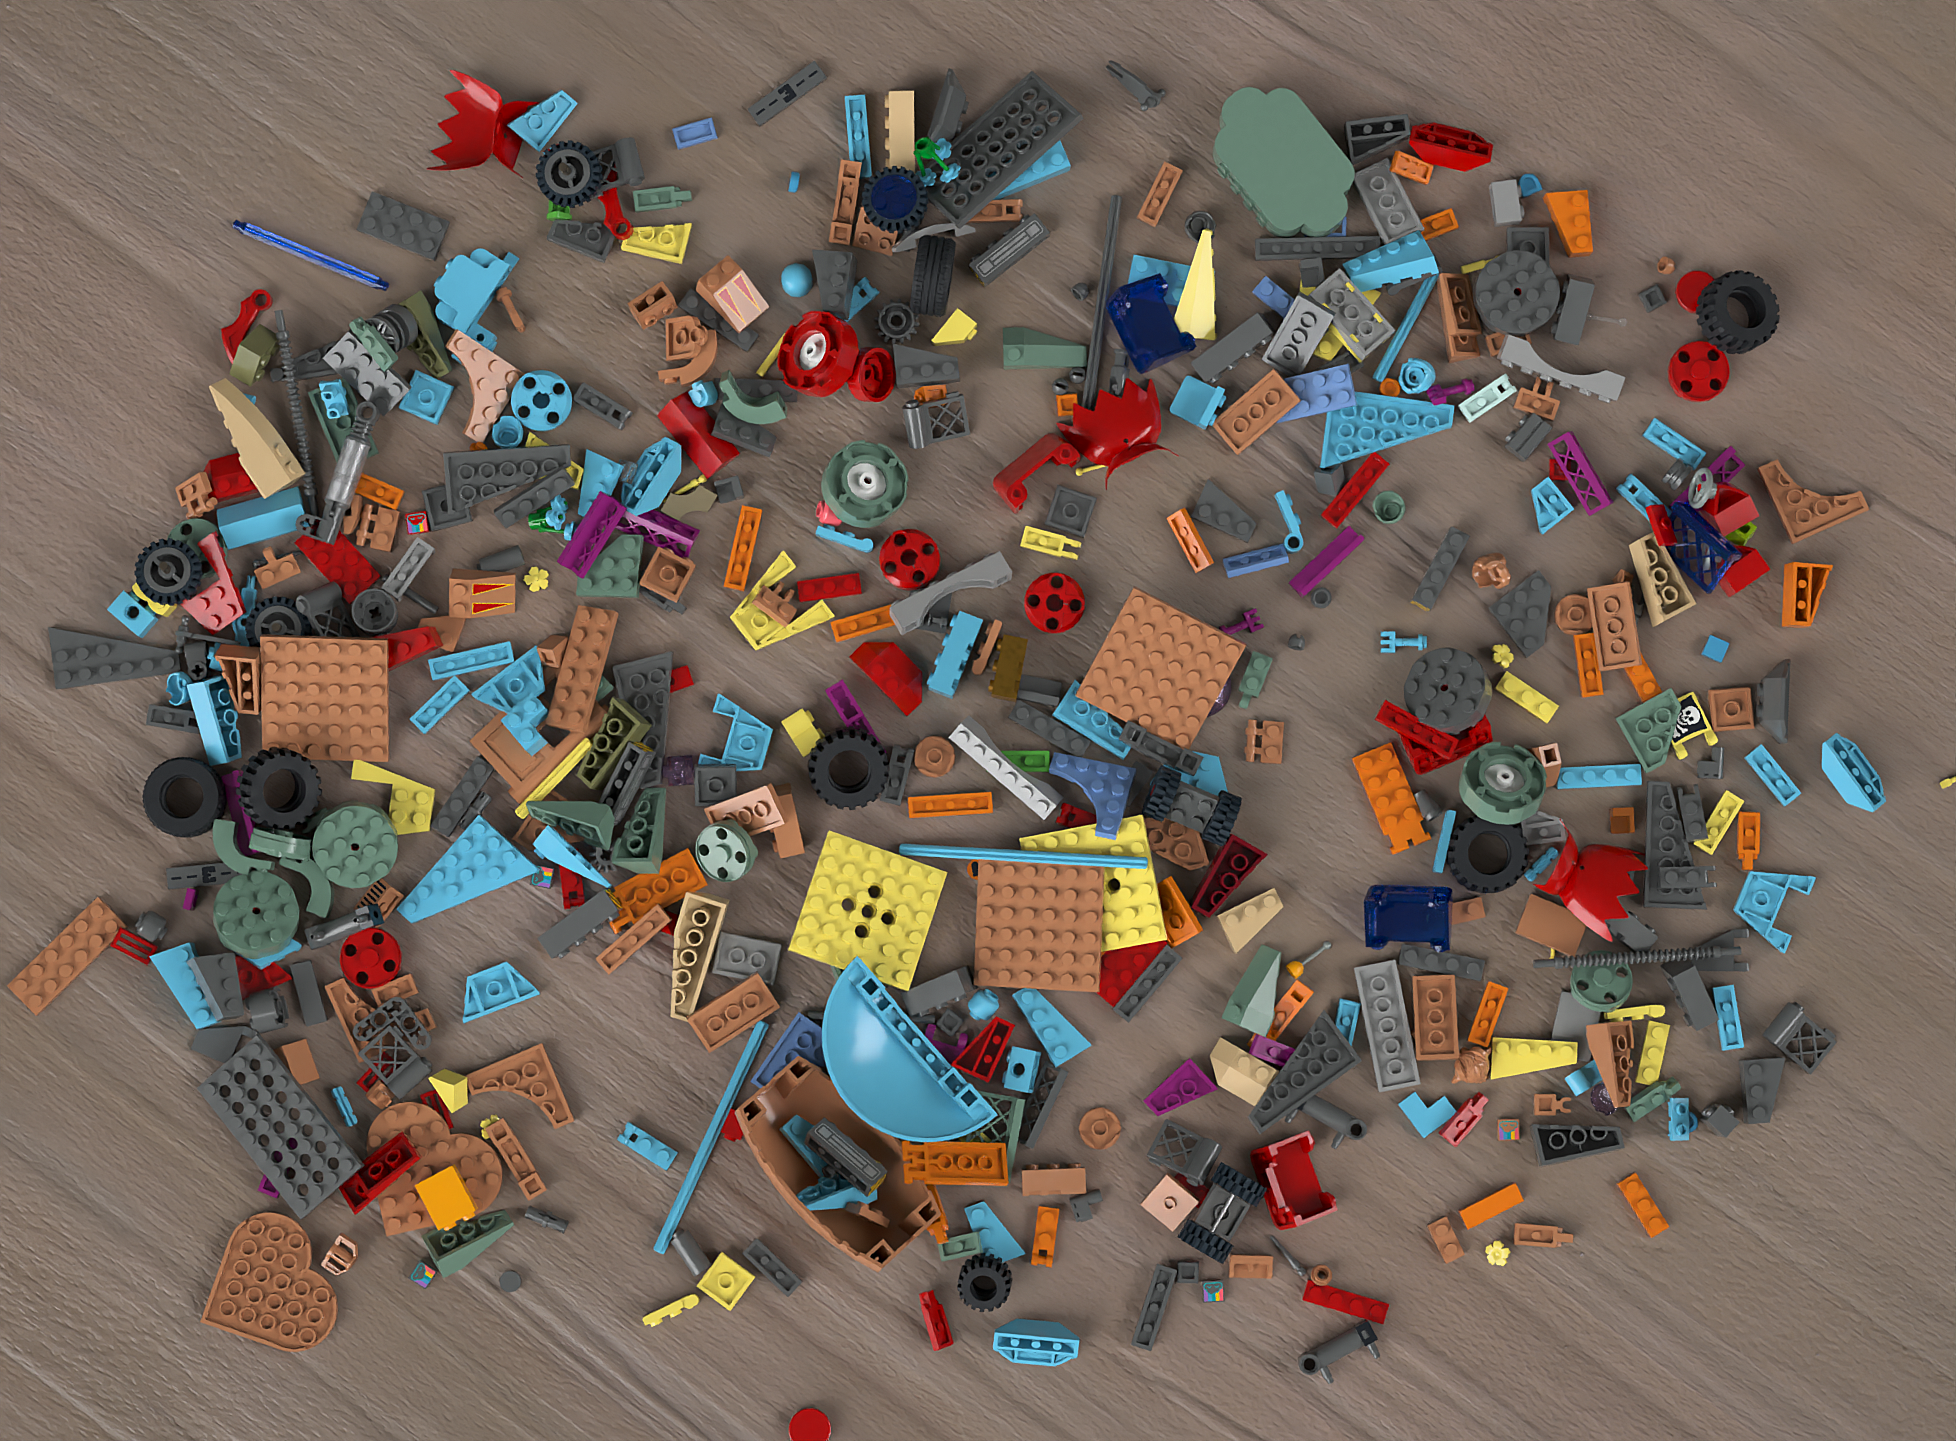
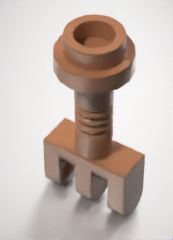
[496,287,525,333]

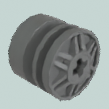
[365,304,418,354]
[351,588,398,637]

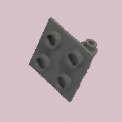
[909,588,952,634]

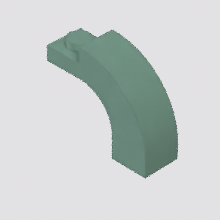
[719,370,788,424]
[212,819,275,875]
[279,857,334,918]

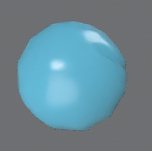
[781,263,813,297]
[492,416,524,448]
[166,671,193,706]

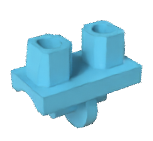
[319,379,350,419]

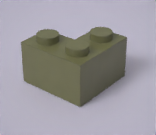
[229,324,281,387]

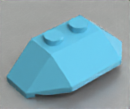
[621,437,681,516]
[1822,733,1886,812]
[993,1319,1080,1367]

